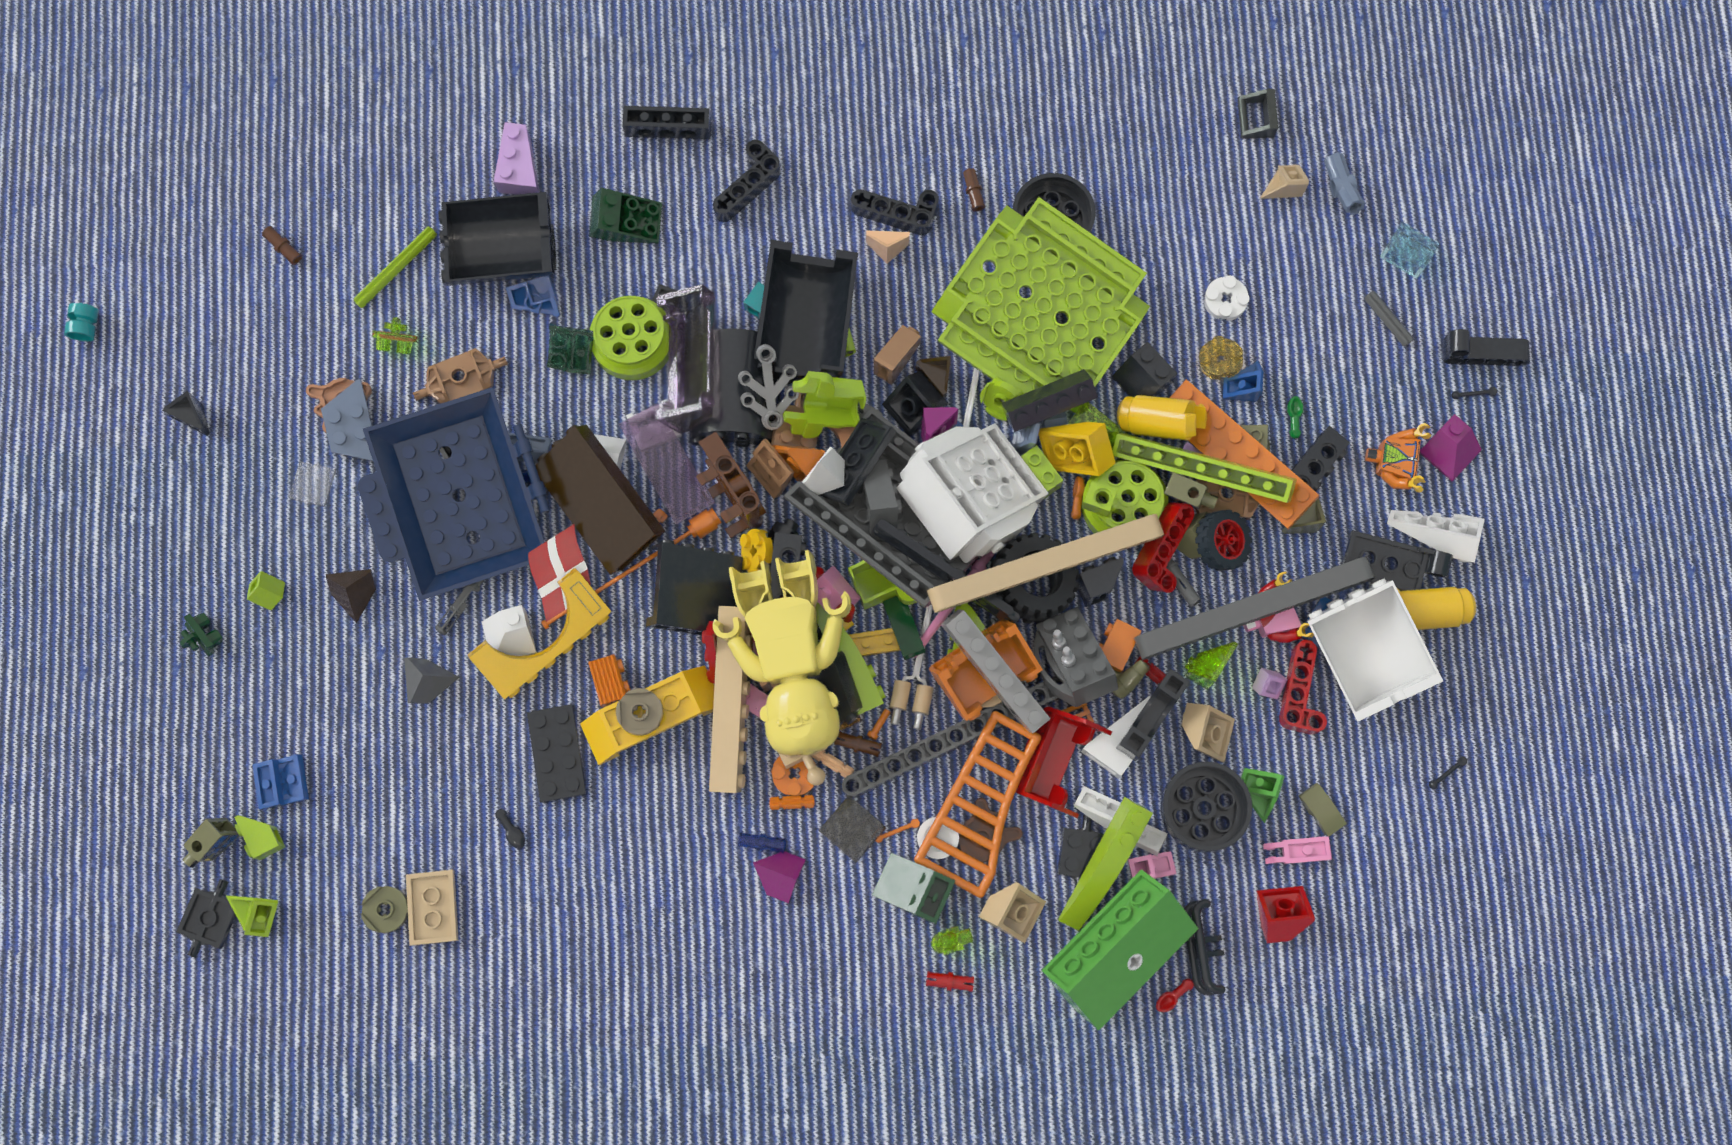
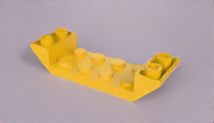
[580,665,714,765]

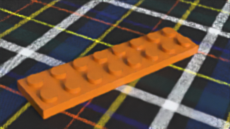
[1169,379,1320,530]

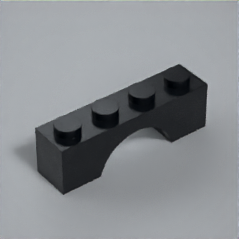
[1116,669,1190,761]

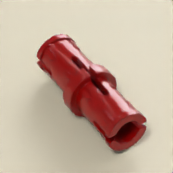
[926,971,974,992]

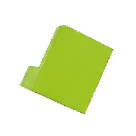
[247,571,285,610]

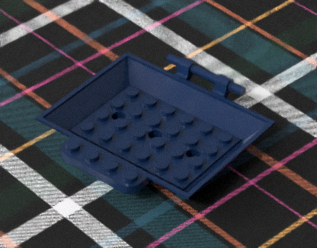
[358,387,550,601]

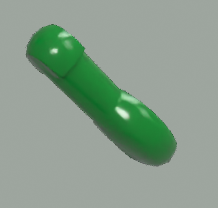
[1287,396,1304,439]

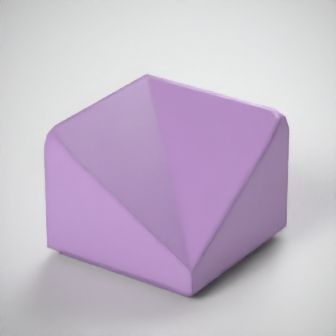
[1252,668,1287,700]

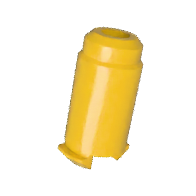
[1117,395,1207,440]
[1396,587,1476,630]

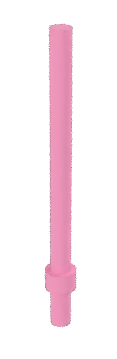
[915,551,994,658]

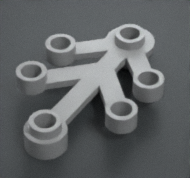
[738,344,799,430]

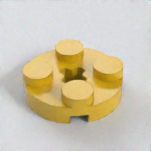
[740,529,773,573]

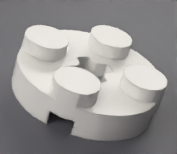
[1204,276,1249,321]

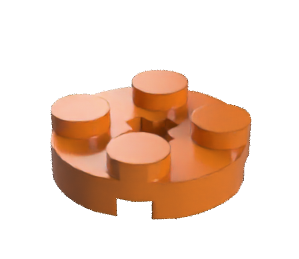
[771,756,816,796]

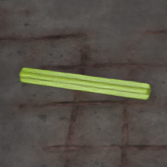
[353,226,437,308]

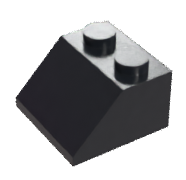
[1112,341,1177,397]
[882,371,948,437]

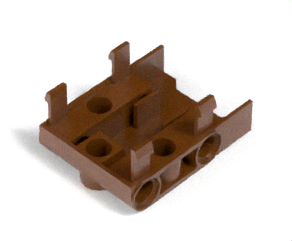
[696,432,766,538]

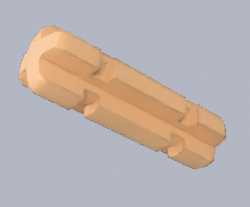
[812,750,854,778]

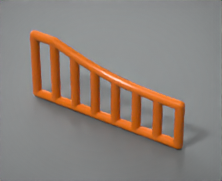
[914,711,1041,898]

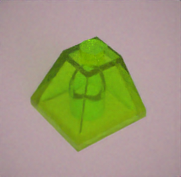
[1184,642,1238,690]

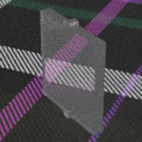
[289,462,336,507]

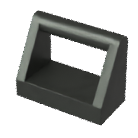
[1237,89,1278,139]

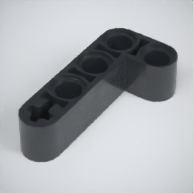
[713,139,781,222]
[851,189,939,235]
[1443,329,1530,366]

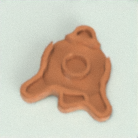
[306,378,372,434]

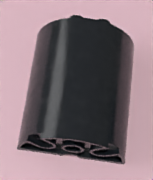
[438,192,556,286]
[689,328,779,447]

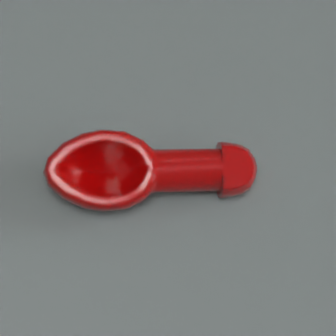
[1156,978,1194,1012]

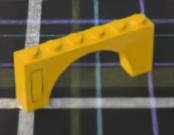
[467,568,612,700]

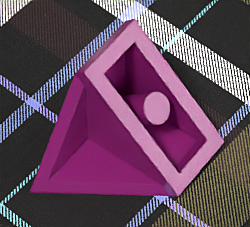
[921,407,958,442]
[753,851,806,904]

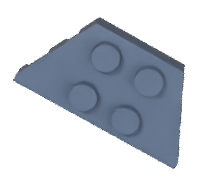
[321,379,373,461]

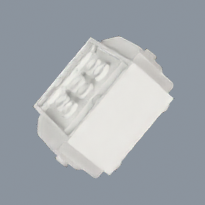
[897,423,1049,563]

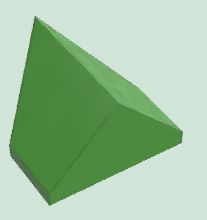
[1241,768,1285,823]

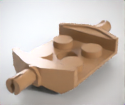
[413,348,508,404]
[1189,479,1259,520]

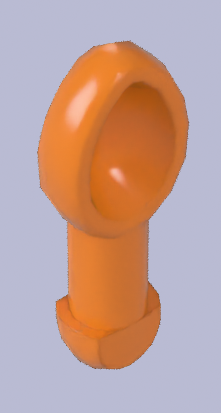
[1071,476,1085,520]

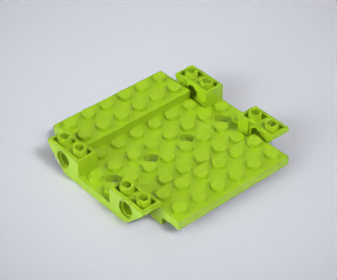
[931,197,1150,413]

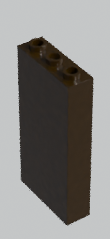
[535,425,665,575]

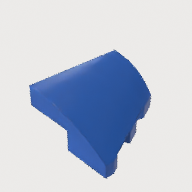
[505,276,560,317]

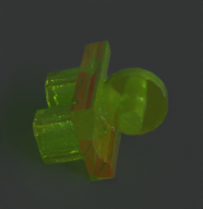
[372,317,417,354]
[931,926,973,955]

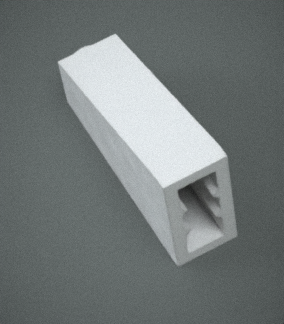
[1081,696,1150,779]

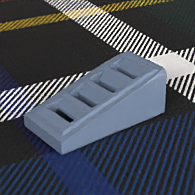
[1011,422,1041,454]

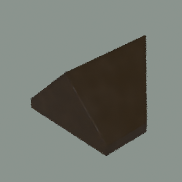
[915,356,951,400]
[326,569,377,623]

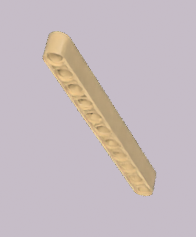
[927,514,1164,613]

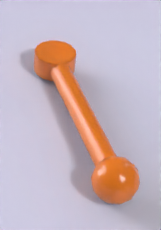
[874,819,920,843]

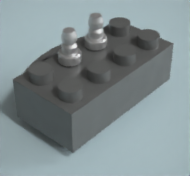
[1034,607,1118,707]

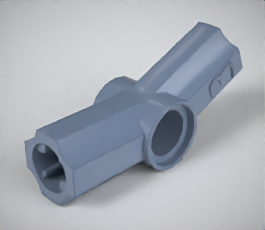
[1324,152,1365,215]

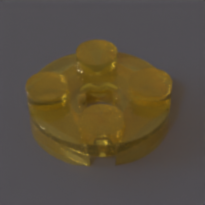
[1199,336,1243,380]

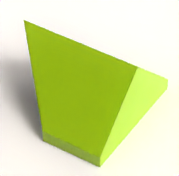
[225,895,278,937]

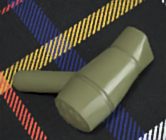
[1112,660,1150,699]

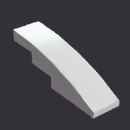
[1074,786,1167,856]

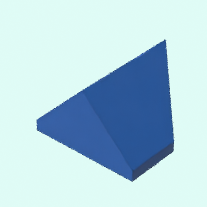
[1223,361,1263,402]

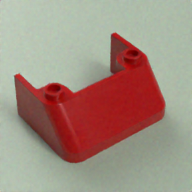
[1015,707,1112,818]

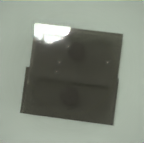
[818,797,886,863]

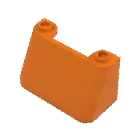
[929,620,1043,721]

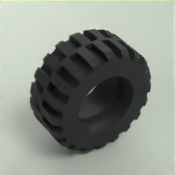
[990,533,1079,624]

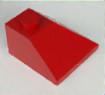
[1256,886,1315,943]

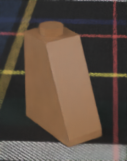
[874,325,921,385]

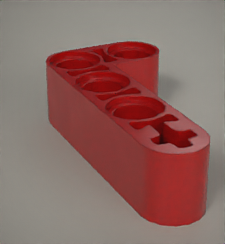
[1132,502,1194,593]
[1279,640,1327,735]

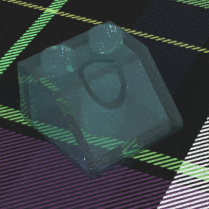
[1380,222,1440,279]

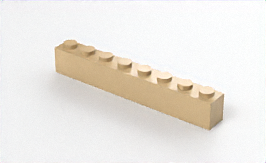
[709,606,753,793]

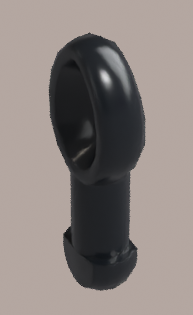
[495,809,525,849]

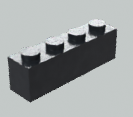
[1001,369,1098,432]

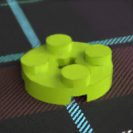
[980,378,1024,421]

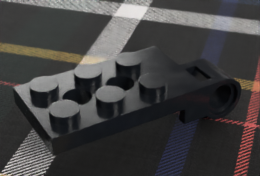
[1342,530,1453,591]

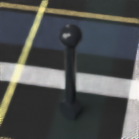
[1451,387,1497,400]
[1429,757,1468,789]

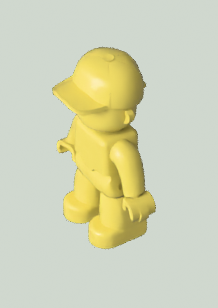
[713,550,851,756]

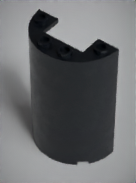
[754,240,858,385]

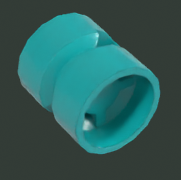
[64,303,99,342]

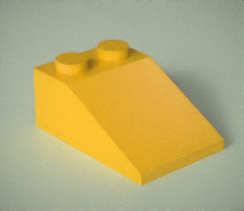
[1038,422,1116,476]

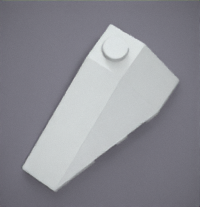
[1387,510,1485,563]

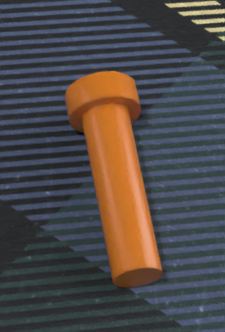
[867,709,891,740]

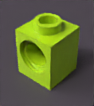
[1082,481,1119,517]

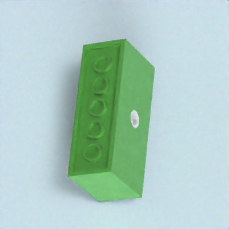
[1041,869,1198,1031]

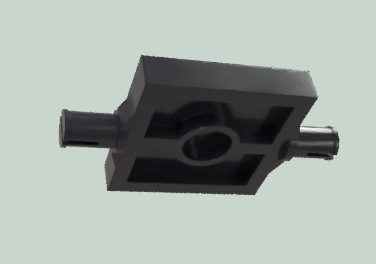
[1057,815,1104,887]
[176,879,236,958]

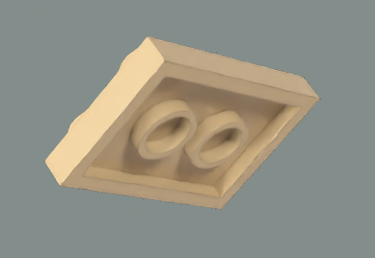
[406,870,459,946]

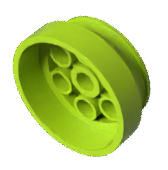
[589,296,674,381]
[1081,460,1168,534]

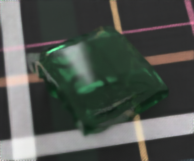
[547,323,593,375]

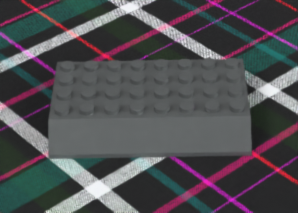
[784,408,979,608]

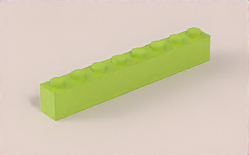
[1112,433,1297,503]

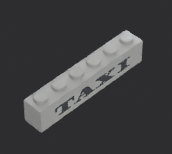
[941,610,1050,734]

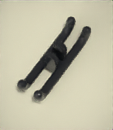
[1184,899,1226,996]

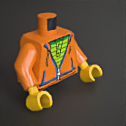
[1365,423,1431,493]

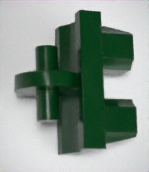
[180,612,222,657]

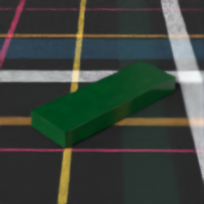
[882,596,926,660]

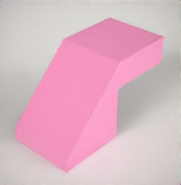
[1128,851,1177,879]

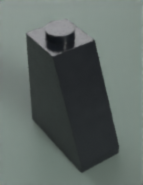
[808,651,863,725]

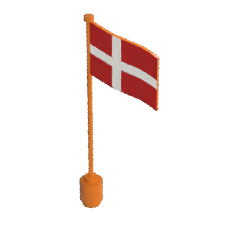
[528,508,722,629]

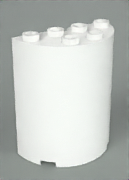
[1307,578,1443,722]

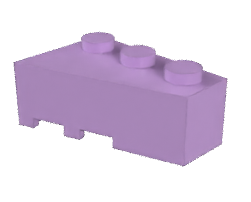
[494,122,540,195]

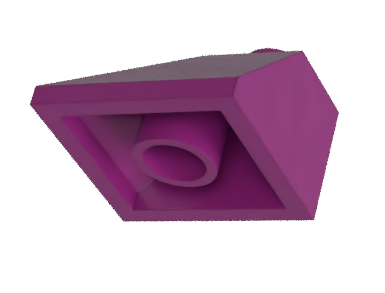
[1419,414,1482,481]

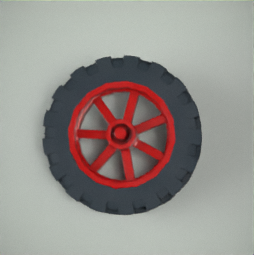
[1195,510,1252,571]

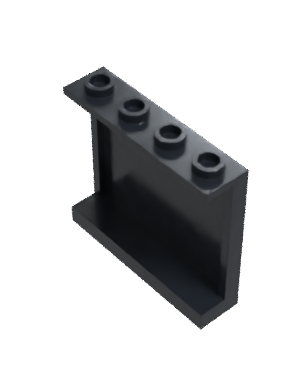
[646,540,743,636]

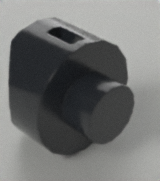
[768,518,799,544]

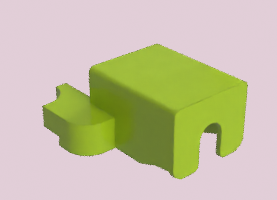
[783,371,866,438]
[848,560,917,610]

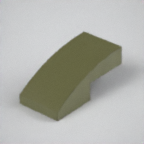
[1298,783,1347,836]

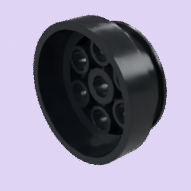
[1012,173,1096,233]
[1160,762,1252,853]

